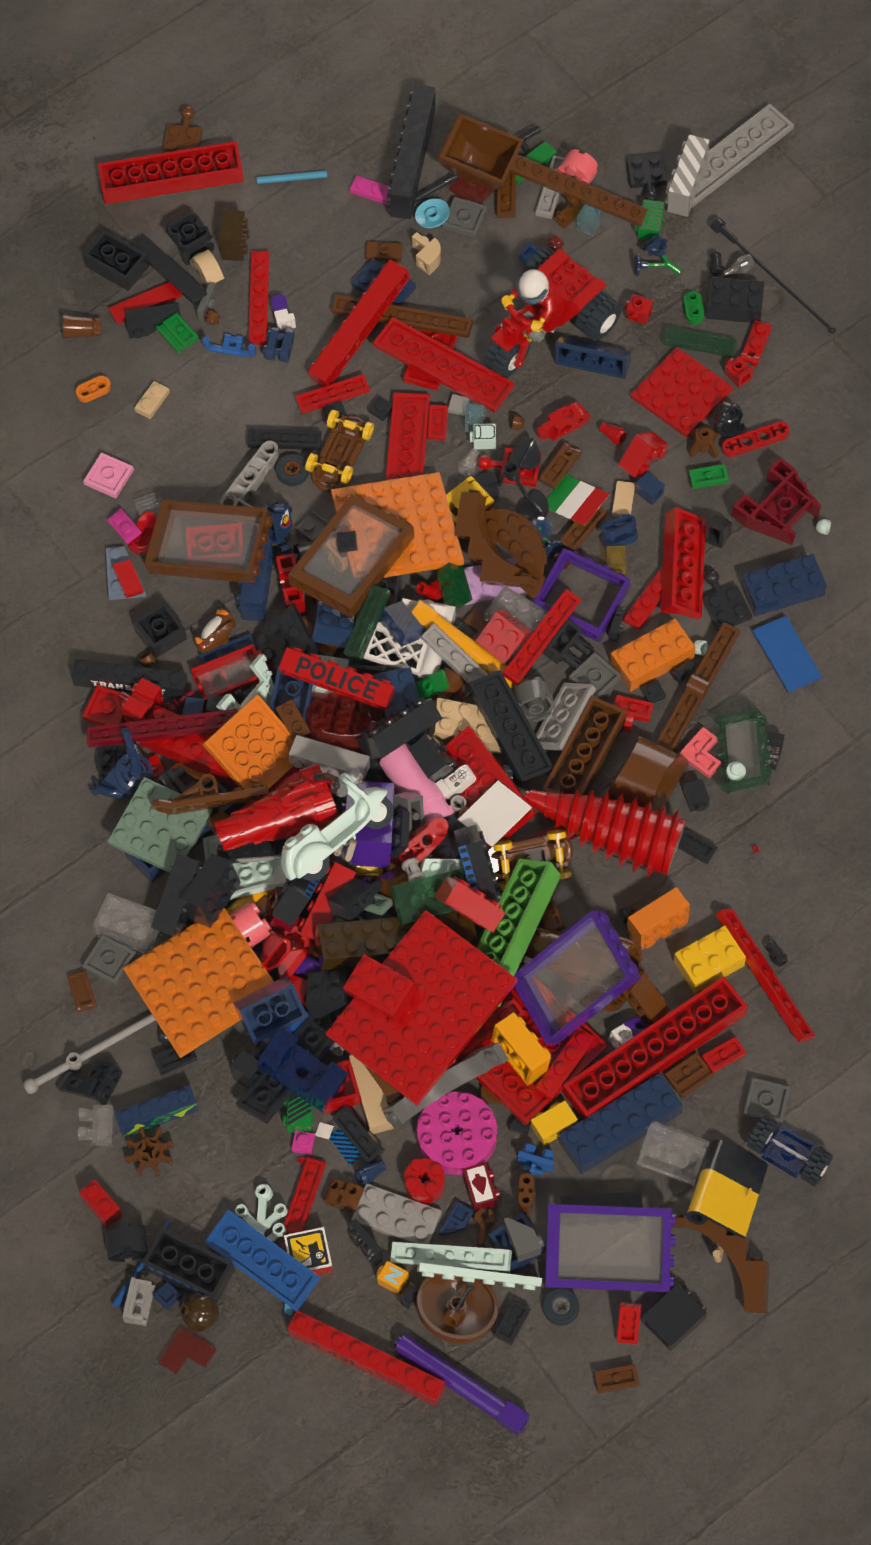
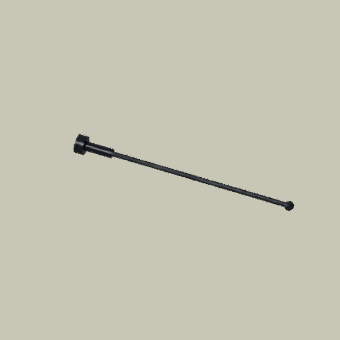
[711,218,836,334]

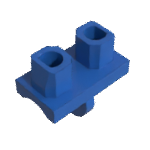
[517,1143,554,1177]

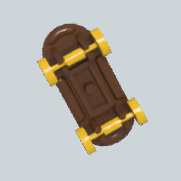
[305,410,374,492]
[488,829,573,891]

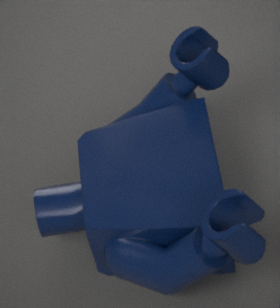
[89,746,144,799]

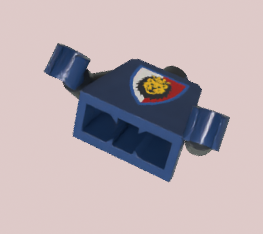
[264,499,293,555]

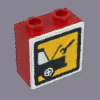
[282,1227,333,1275]

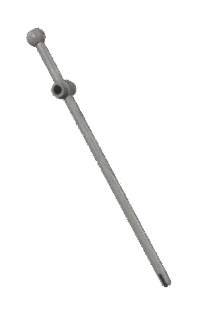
[23,1014,156,1094]

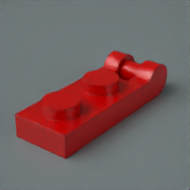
[740,320,772,367]

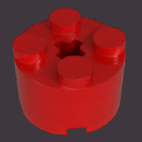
[404,1158,445,1205]

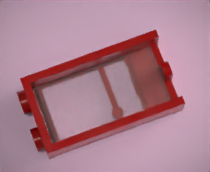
[191,644,270,707]

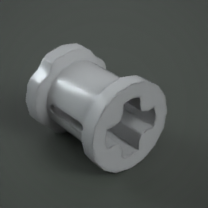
[401,858,425,884]

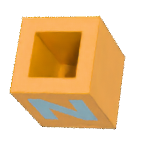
[376,1261,409,1294]

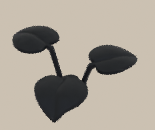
[474,438,549,520]

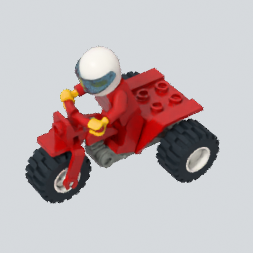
[483,248,622,378]

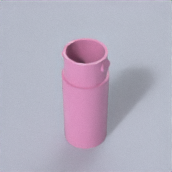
[380,744,455,825]

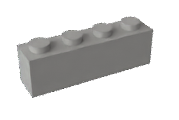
[289,735,370,784]

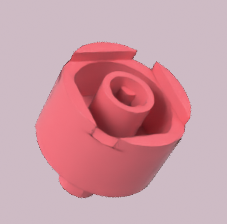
[558,149,598,185]
[229,902,272,948]

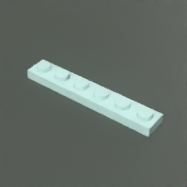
[390,1242,512,1271]
[417,1263,542,1290]

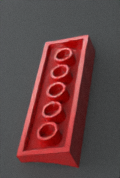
[660,507,706,620]

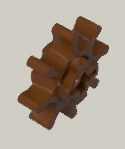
[125,1128,174,1177]

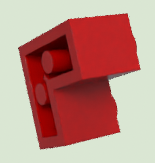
[618,432,669,478]

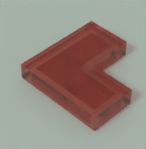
[450,177,496,204]
[159,1328,216,1375]

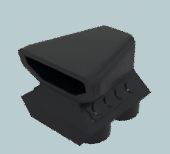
[164,212,215,265]

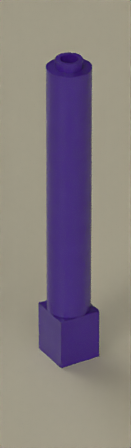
[394,1334,530,1437]

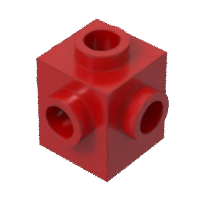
[624,295,653,325]

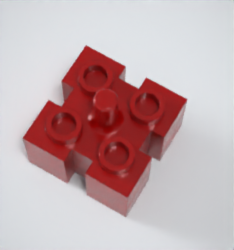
[119,678,165,723]

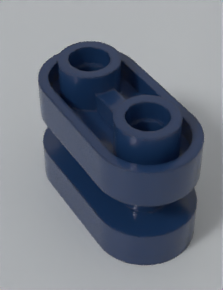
[263,327,295,363]
[601,514,638,551]

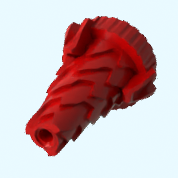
[214,764,338,850]

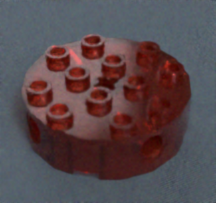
[307,692,383,753]

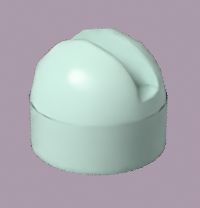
[816,519,831,535]
[693,640,708,656]

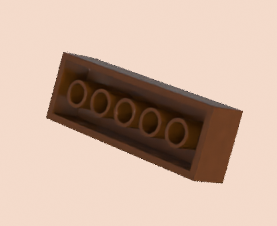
[542,696,626,795]

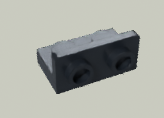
[82,1058,123,1106]

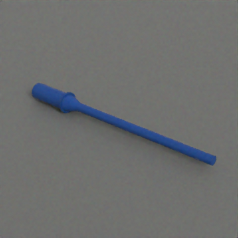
[112,1221,171,1308]

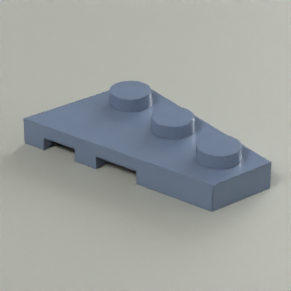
[106,546,147,600]

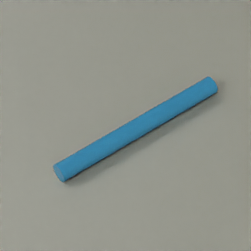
[257,170,327,184]

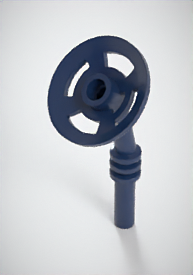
[115,728,153,791]

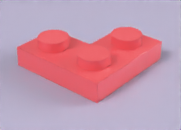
[679,727,721,778]

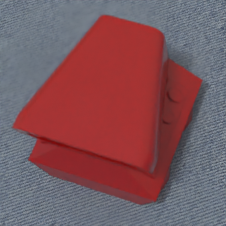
[262,931,307,979]

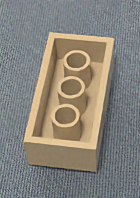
[429,698,503,755]

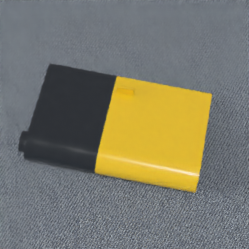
[686,1139,768,1239]

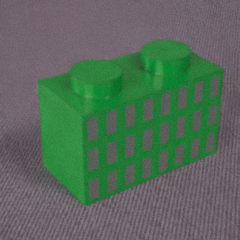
[635,199,665,240]

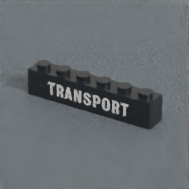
[71,659,188,699]

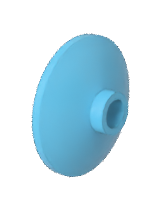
[415,199,450,228]

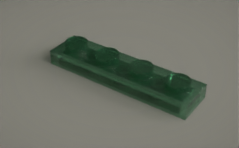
[663,326,738,358]
[343,585,391,660]

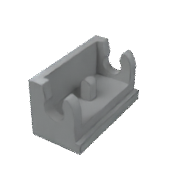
[122,1277,155,1326]

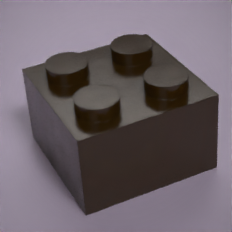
[220,210,250,261]

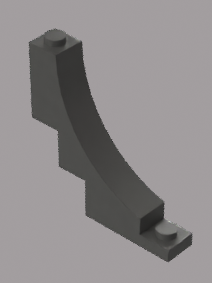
[383,1042,509,1127]

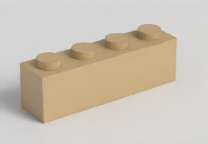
[349,1055,394,1134]

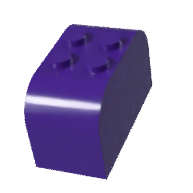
[342,781,394,868]

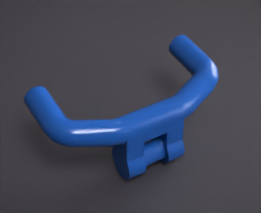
[202,334,257,357]

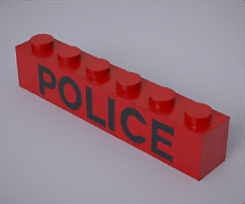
[278,647,395,711]

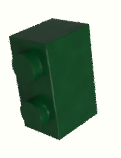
[436,563,473,608]

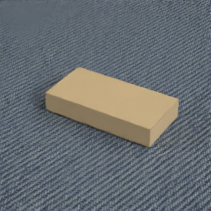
[612,481,635,517]

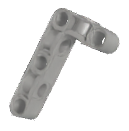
[220,441,279,535]

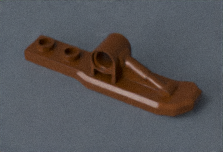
[151,774,269,815]

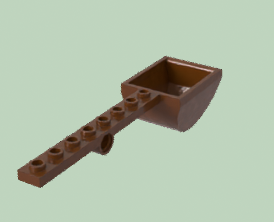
[437,113,648,227]
[607,622,741,811]

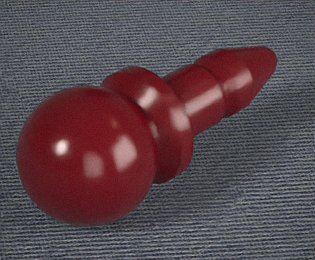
[165,690,195,714]

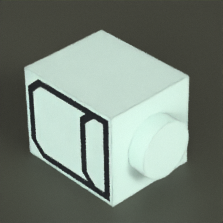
[470,424,496,449]

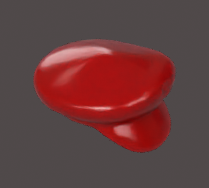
[128,511,157,555]

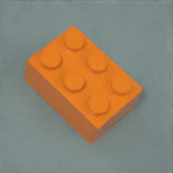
[627,887,690,949]

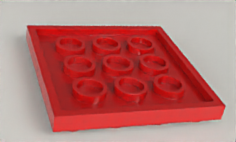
[631,347,733,438]

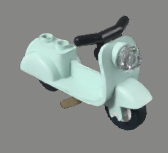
[281,768,393,881]

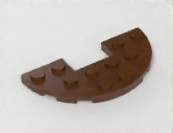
[485,509,547,598]

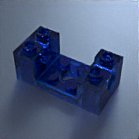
[257,1027,348,1113]

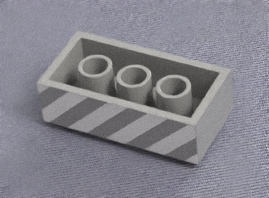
[665,135,710,217]

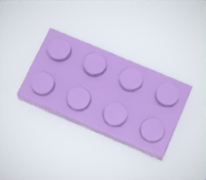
[464,557,525,605]

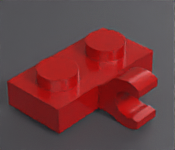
[614,695,654,733]

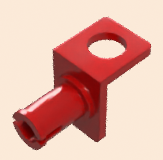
[416,580,443,602]

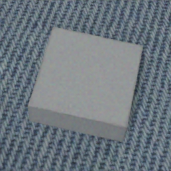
[448,394,470,416]

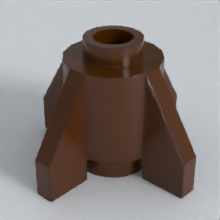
[689,427,719,459]

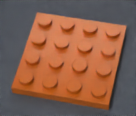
[202,694,294,802]

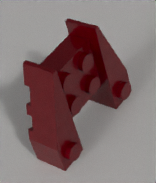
[731,457,821,545]

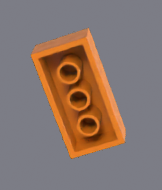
[610,618,696,692]

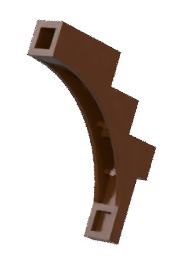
[671,1214,769,1313]

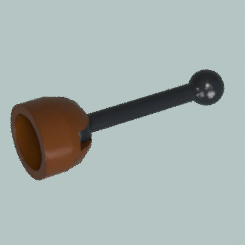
[442,1283,474,1327]

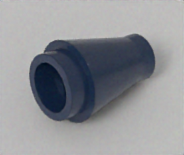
[355,1160,386,1185]

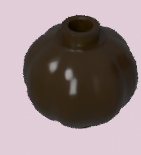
[180,1292,219,1332]

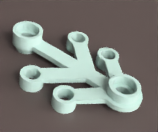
[235,1184,288,1243]

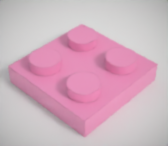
[83,453,134,498]

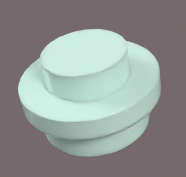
[726,762,746,781]

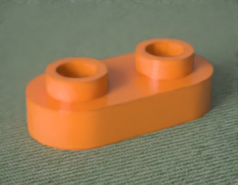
[76,376,111,403]

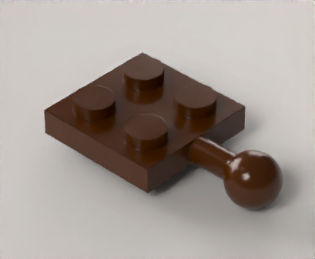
[162,106,203,153]

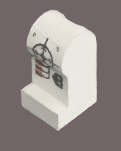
[436,765,476,801]

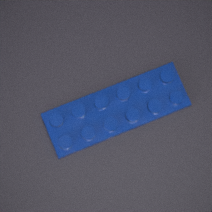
[204,1209,321,1311]

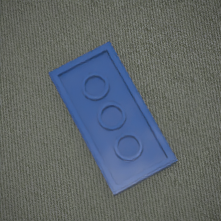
[752,616,822,693]

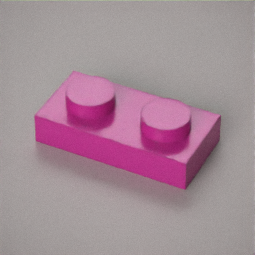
[107,509,142,544]

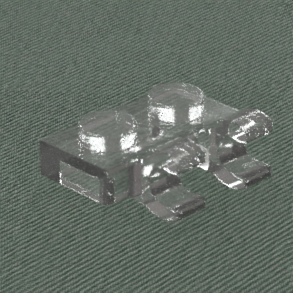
[77,1105,114,1146]

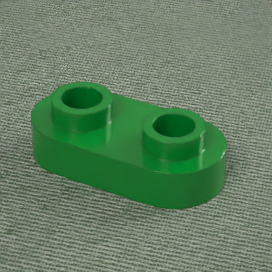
[683,291,704,325]

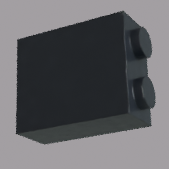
[642,1284,707,1351]

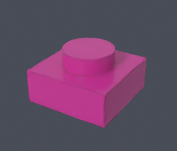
[292,1131,315,1155]

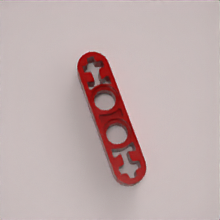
[722,421,790,457]

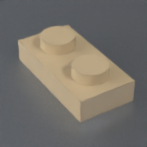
[135,381,170,419]

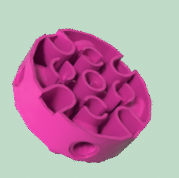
[417,1092,497,1176]

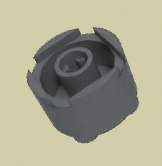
[513,677,555,722]

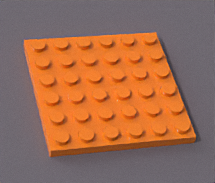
[331,472,464,583]
[123,908,274,1058]

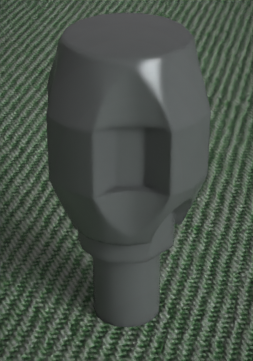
[723,254,755,277]

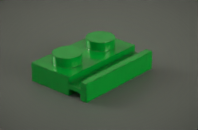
[156,312,199,354]

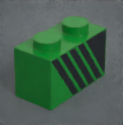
[283,1088,314,1133]

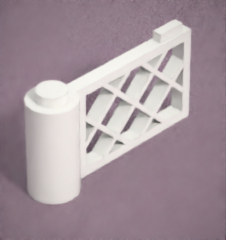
[364,622,442,679]

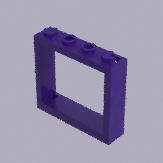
[532,549,631,643]

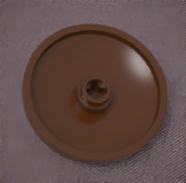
[416,1274,498,1343]

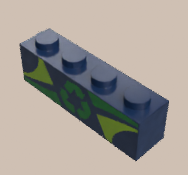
[114,1085,199,1138]

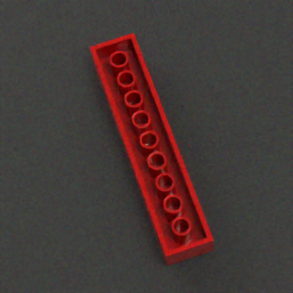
[563,976,748,1120]

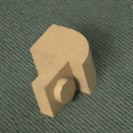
[412,232,441,275]
[189,250,224,286]

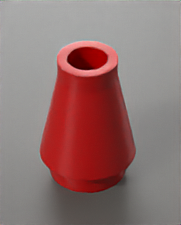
[599,422,627,445]

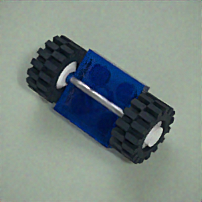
[747,1115,833,1187]

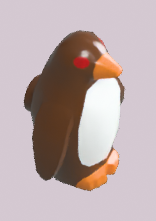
[195,609,236,653]

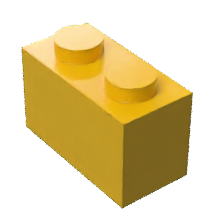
[531,1101,578,1146]

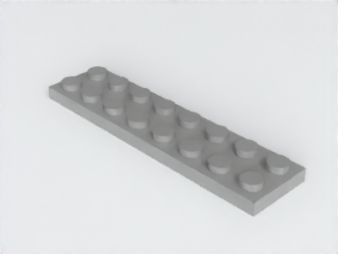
[668,104,794,208]

